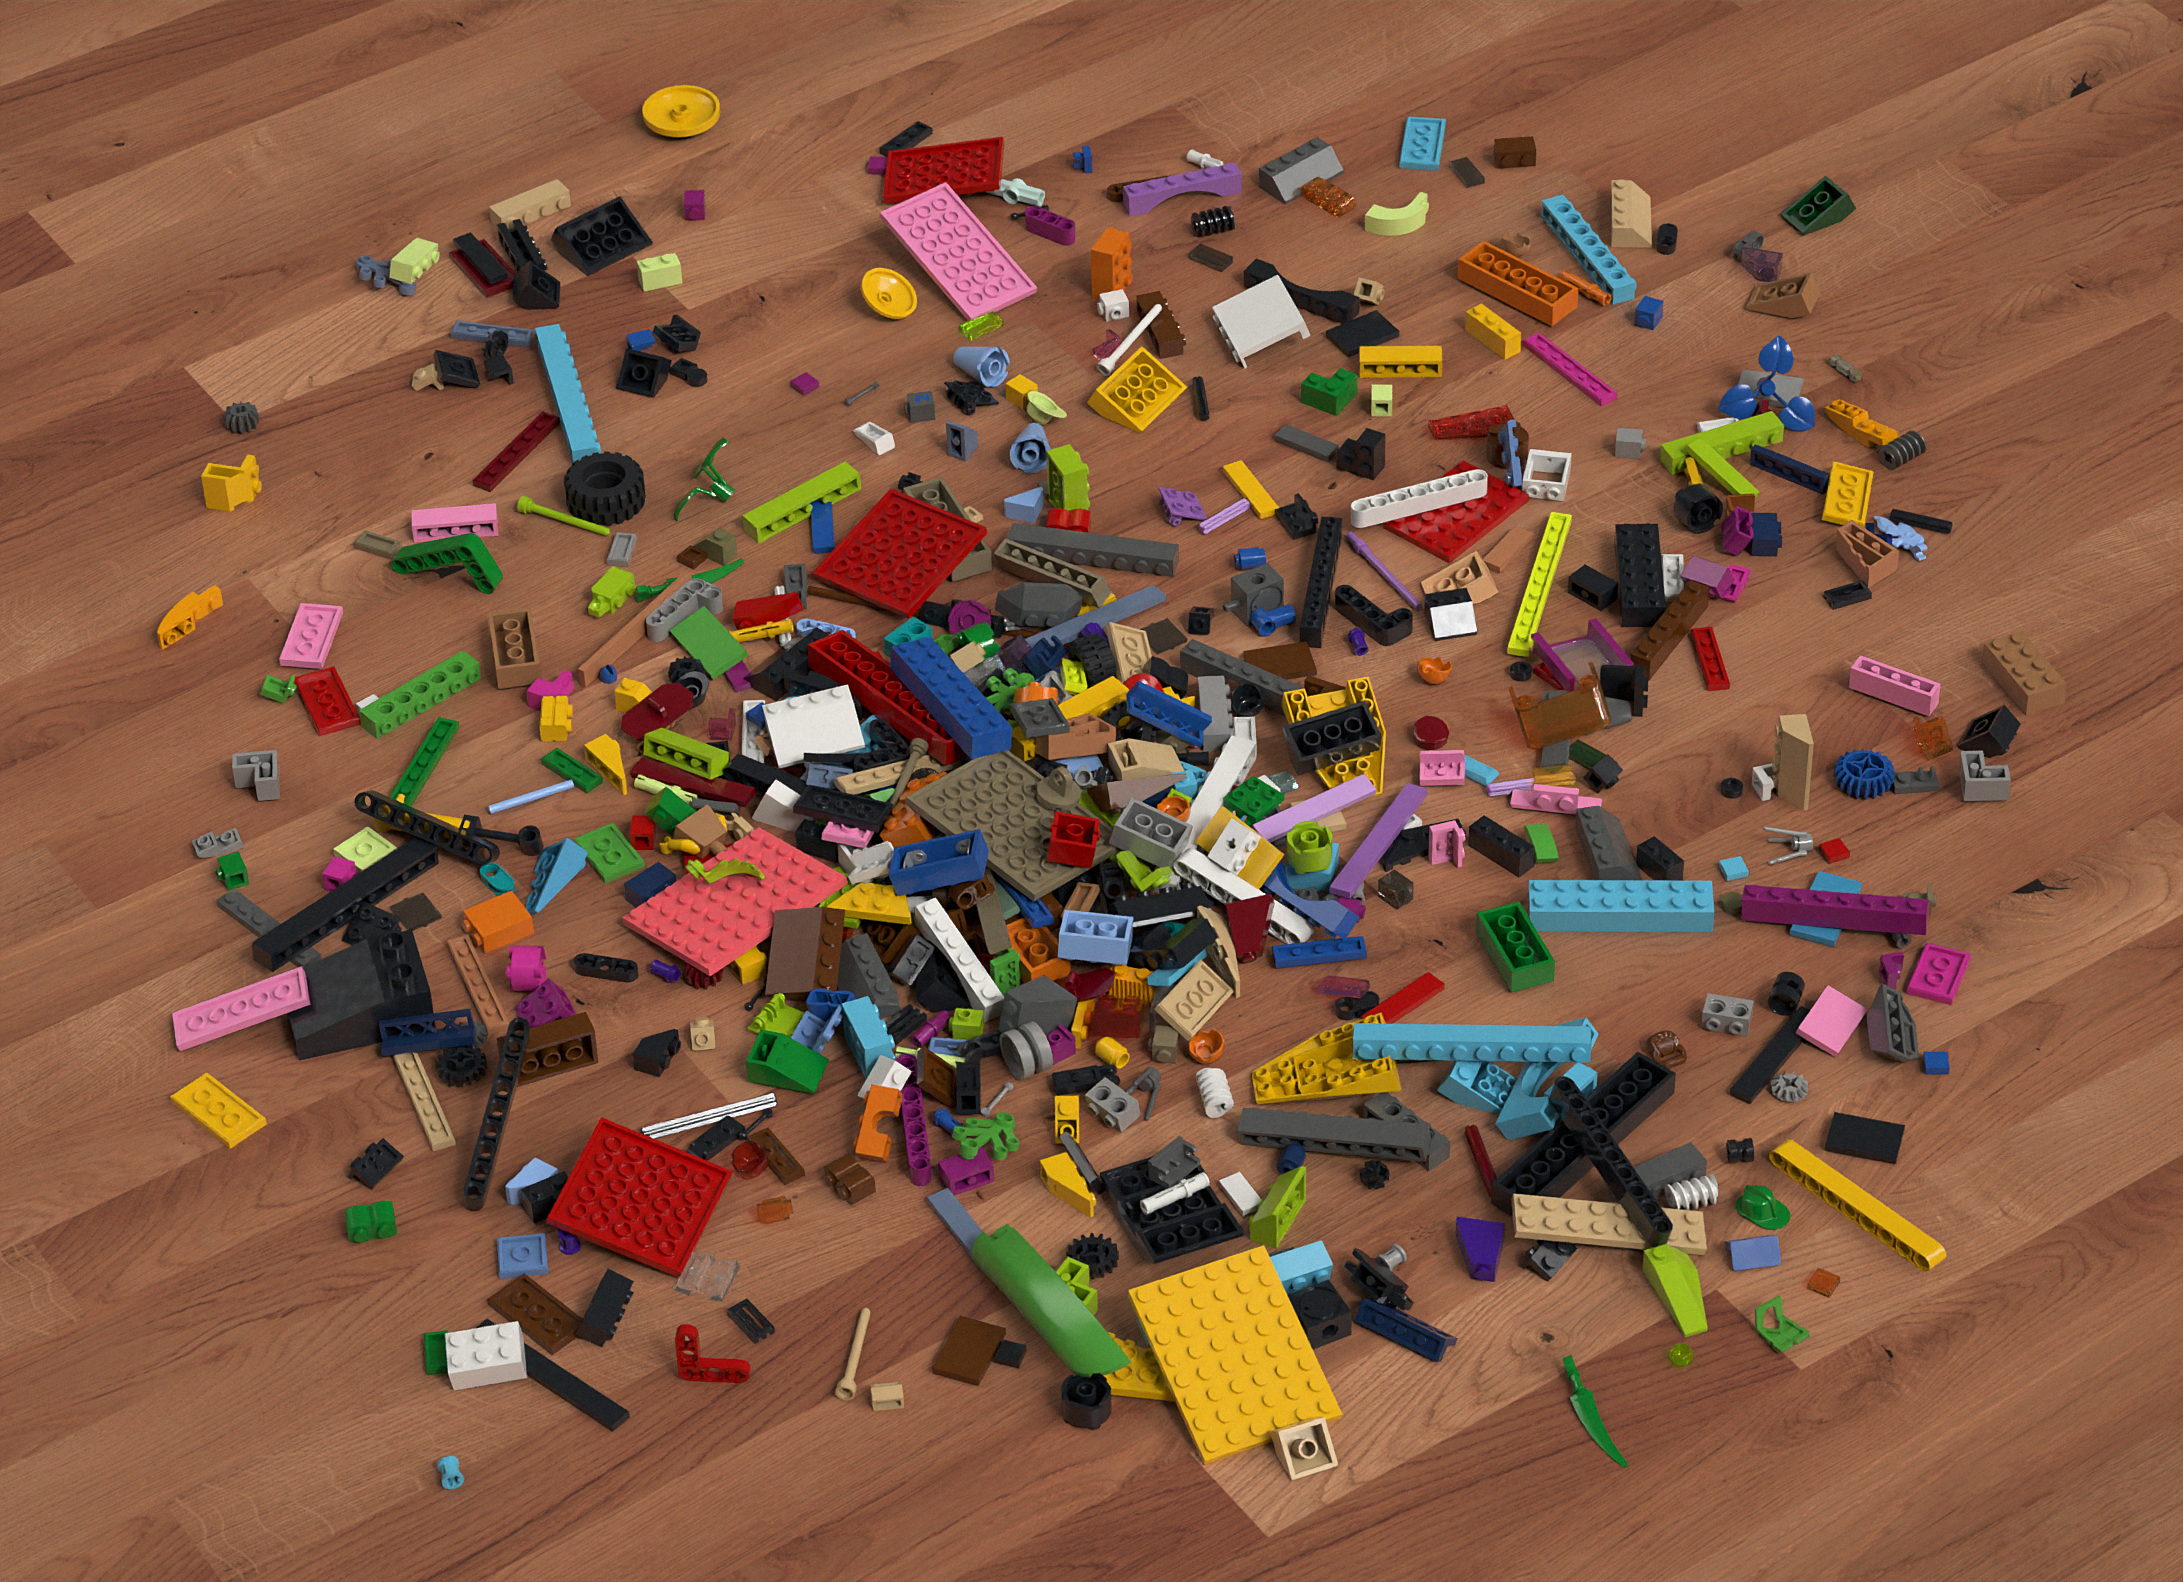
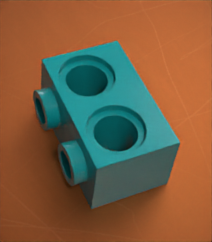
[883,617,933,658]

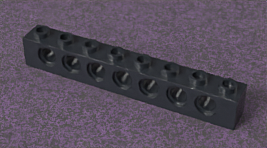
[1300,516,1342,648]

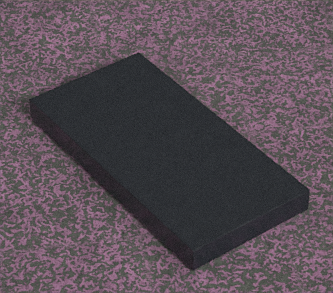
[793,785,893,832]

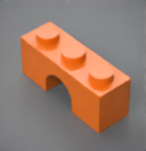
[853,1084,903,1163]

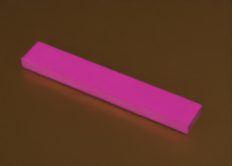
[1523,333,1617,406]

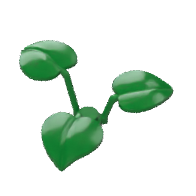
[674,437,735,521]

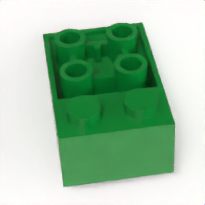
[746,1029,829,1094]

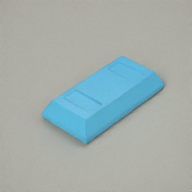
[1464,755,1499,787]

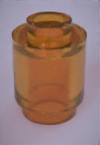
[757,1196,793,1224]

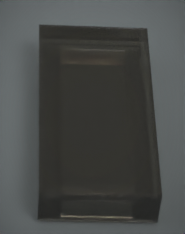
[1449,157,1485,188]
[1189,243,1233,272]

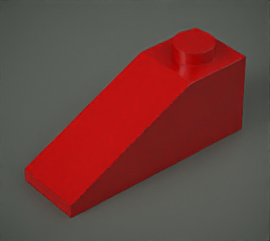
[732,592,804,630]

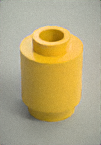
[1095,1036,1130,1069]

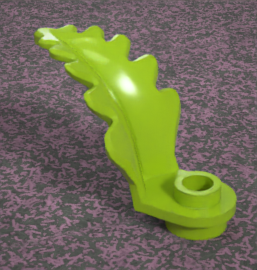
[685,858,765,884]

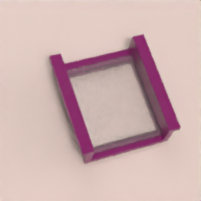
[1531,619,1633,693]

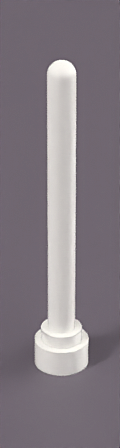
[1097,304,1162,376]

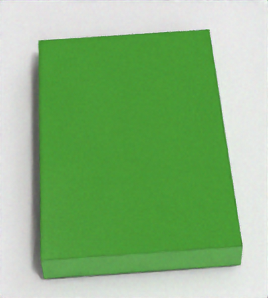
[573,823,645,883]

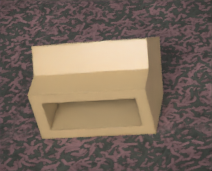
[870,1381,904,1411]

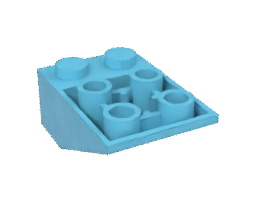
[1437,1060,1517,1115]

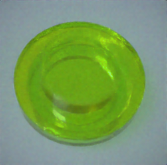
[1669,1343,1694,1367]

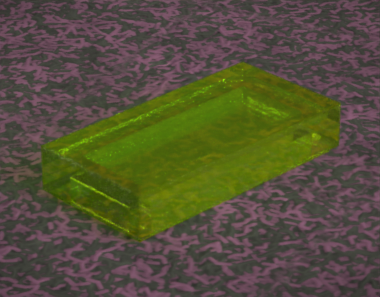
[959,311,1004,341]

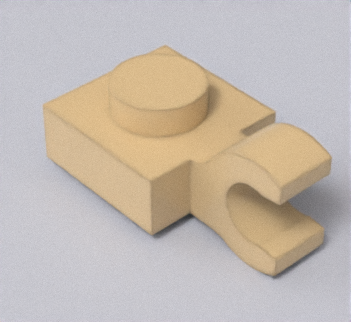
[725,813,754,841]

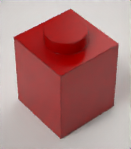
[630,815,656,850]

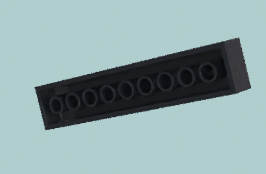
[1491,1052,1676,1216]

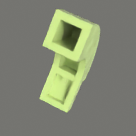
[1365,192,1429,236]

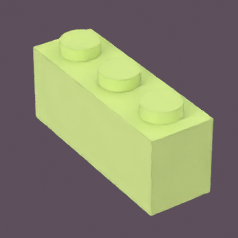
[389,238,440,284]

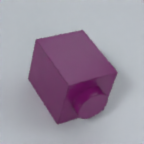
[684,190,706,221]

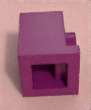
[1046,1024,1076,1065]

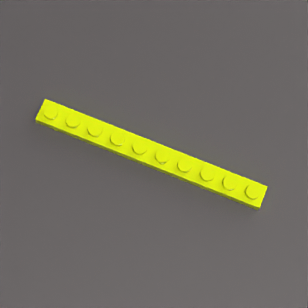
[1507,512,1572,657]

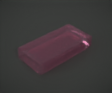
[1318,975,1370,998]

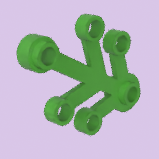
[986,668,1035,712]
[952,1112,1020,1160]

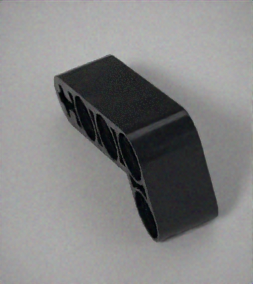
[1335,585,1413,646]

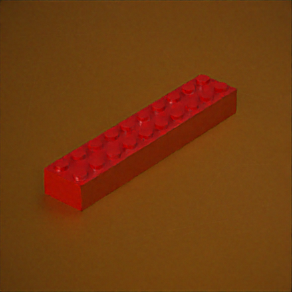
[808,630,968,766]

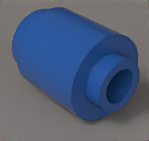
[1234,547,1266,570]

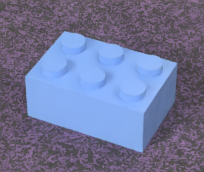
[1058,910,1133,965]

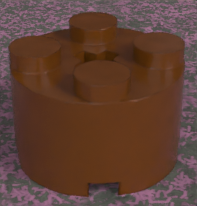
[1486,422,1529,470]

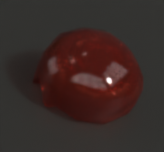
[731,1141,769,1179]

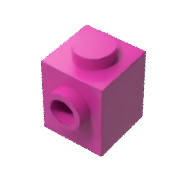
[322,856,358,892]

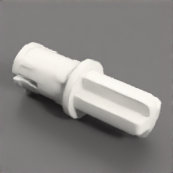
[1187,149,1224,169]

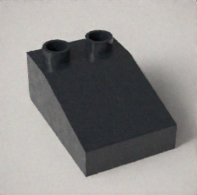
[286,929,436,1061]

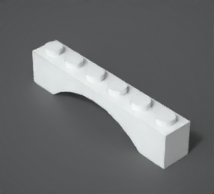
[914,898,1004,1023]

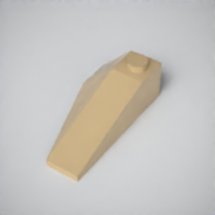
[1197,906,1240,998]

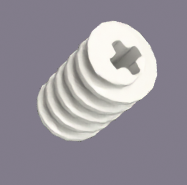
[1196,1068,1234,1118]
[1664,1174,1718,1210]

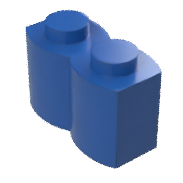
[806,989,856,1026]

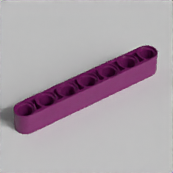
[896,1053,932,1186]

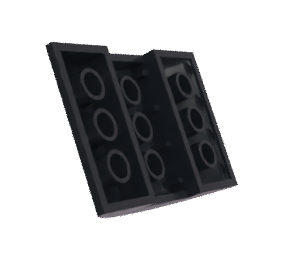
[1100,1150,1244,1264]

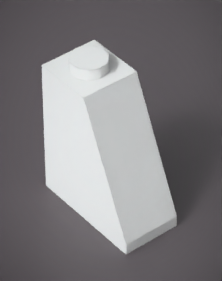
[752,780,817,832]

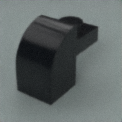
[956,1062,981,1115]

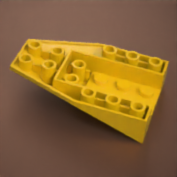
[1281,676,1386,798]
[1251,1013,1402,1104]

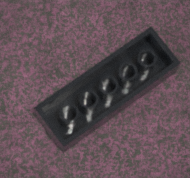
[1614,523,1666,627]

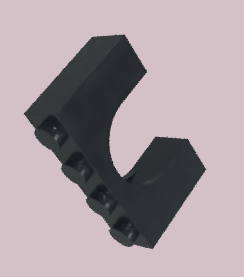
[1126,918,1218,971]

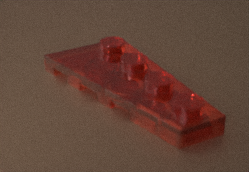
[1428,405,1515,440]

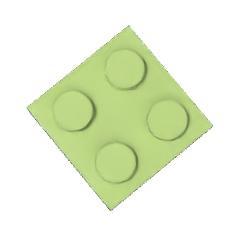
[333,827,397,873]

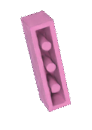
[412,503,498,543]
[1849,655,1941,716]

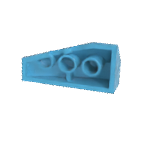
[525,838,588,916]

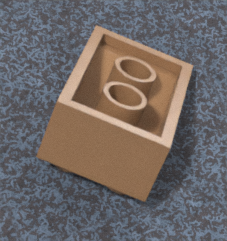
[1746,272,1821,318]

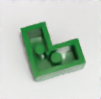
[1301,368,1358,416]

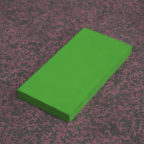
[669,606,749,680]

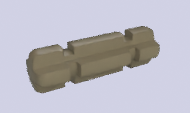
[1829,354,1862,383]

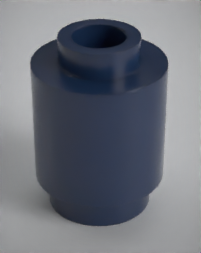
[1276,1143,1306,1175]

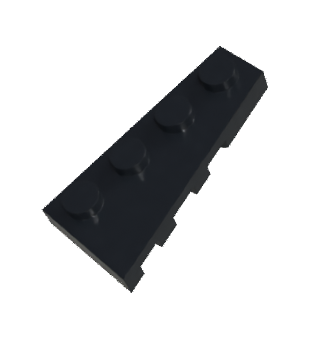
[1380,819,1465,872]

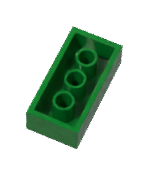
[1476,901,1555,993]

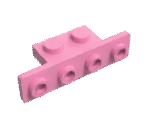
[1510,784,1602,814]

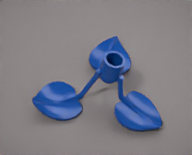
[1718,335,1815,431]

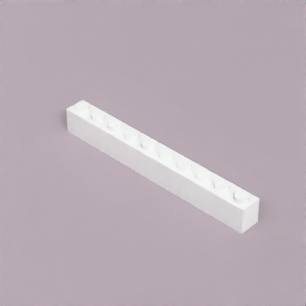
[1150,736,1257,893]

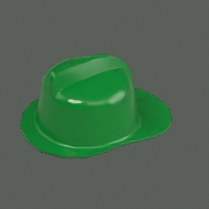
[1736,1185,1790,1230]

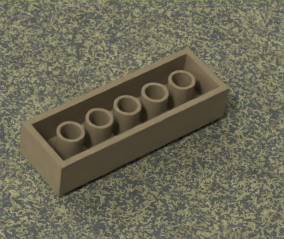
[903,477,992,582]

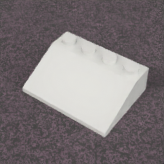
[762,685,865,768]

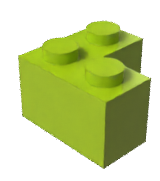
[1056,1257,1098,1316]

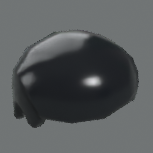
[1231,683,1264,717]

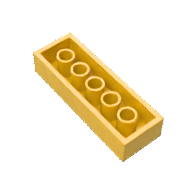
[1009,676,1130,762]

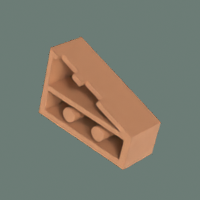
[1835,520,1899,588]
[1036,713,1116,760]

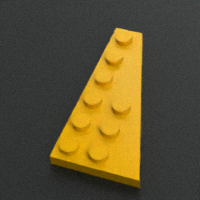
[1100,1332,1175,1401]

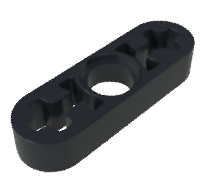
[573,953,639,983]

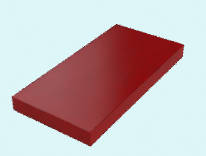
[294,666,361,736]

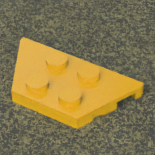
[827,882,912,925]

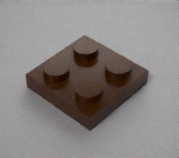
[917,1047,957,1108]

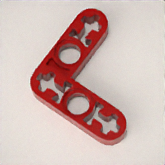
[675,1324,751,1383]

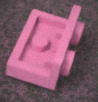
[1419,750,1465,786]
[1429,820,1465,868]

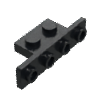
[920,599,1005,638]

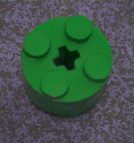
[956,621,1002,672]

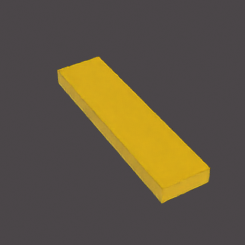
[1223,460,1279,519]

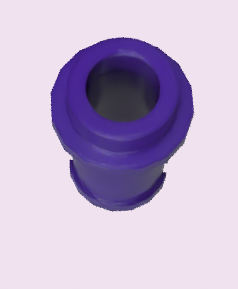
[1348,628,1369,656]
[650,960,681,983]

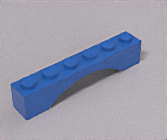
[1262,862,1360,940]

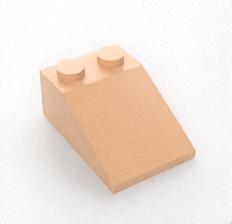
[1421,551,1498,604]

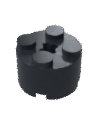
[1673,484,1723,533]
[1061,1373,1112,1430]

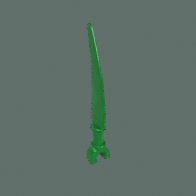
[634,558,744,603]
[1562,1355,1628,1468]

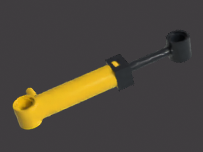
[371,794,544,856]

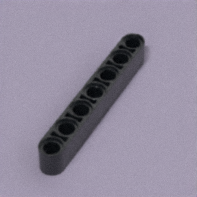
[354,790,500,865]

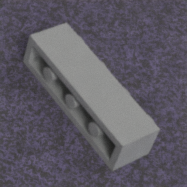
[1198,676,1234,752]

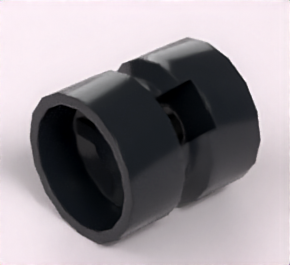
[1768,971,1805,1016]

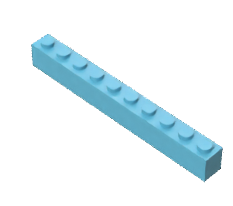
[535,324,601,463]
[1353,1023,1591,1062]

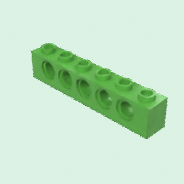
[359,651,481,739]

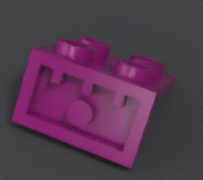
[515,979,577,1028]

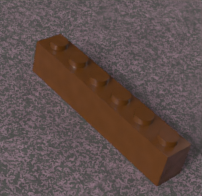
[1631,580,1710,681]

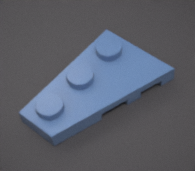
[1498,419,1522,489]

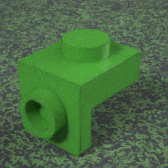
[260,674,296,704]

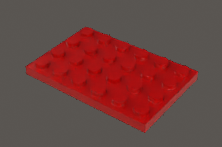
[883,137,1005,204]
[1383,460,1529,563]

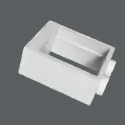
[1522,449,1572,501]

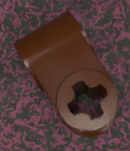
[948,870,995,909]

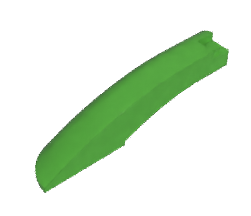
[972,1224,1131,1377]

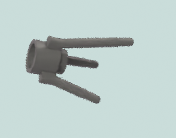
[1126,1067,1162,1121]

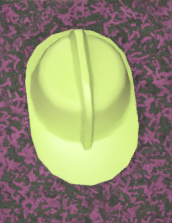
[1027,391,1067,425]

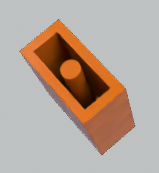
[462,890,534,954]

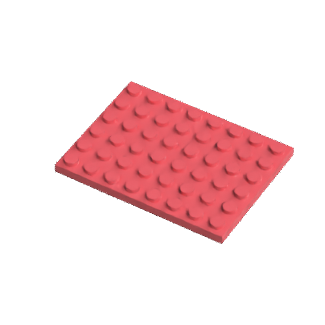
[622,827,848,976]

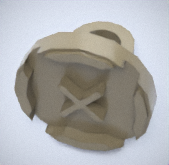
[1036,766,1081,811]

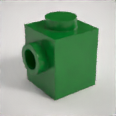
[215,851,249,891]

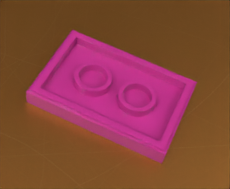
[1907,943,1971,1005]

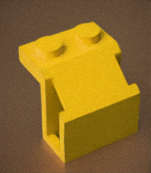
[201,454,262,512]

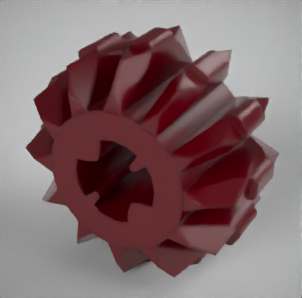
[684,962,724,989]

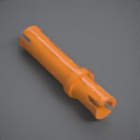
[1559,269,1612,306]

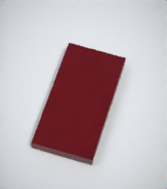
[449,239,516,298]

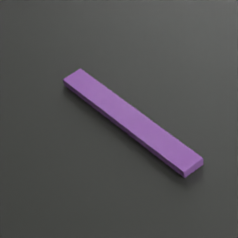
[1330,783,1428,899]

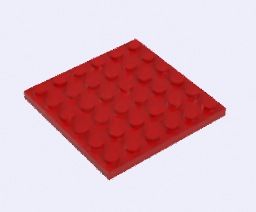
[812,489,988,618]
[546,1117,733,1278]

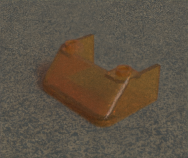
[1508,661,1612,749]

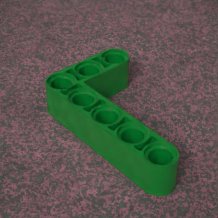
[391,533,503,594]

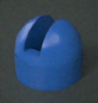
[599,664,617,684]

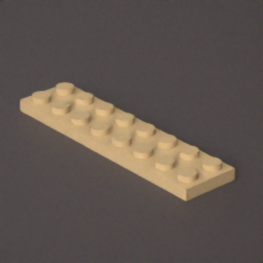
[1511,1194,1707,1255]

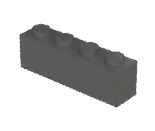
[1609,1143,1707,1204]

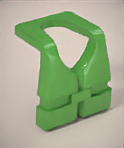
[1755,1296,1809,1354]

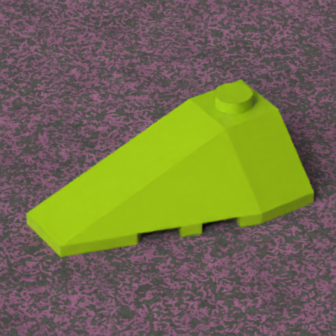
[1643,1244,1708,1338]

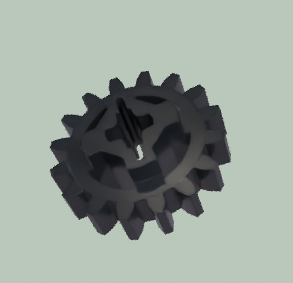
[436,1044,488,1087]
[1066,1233,1119,1279]

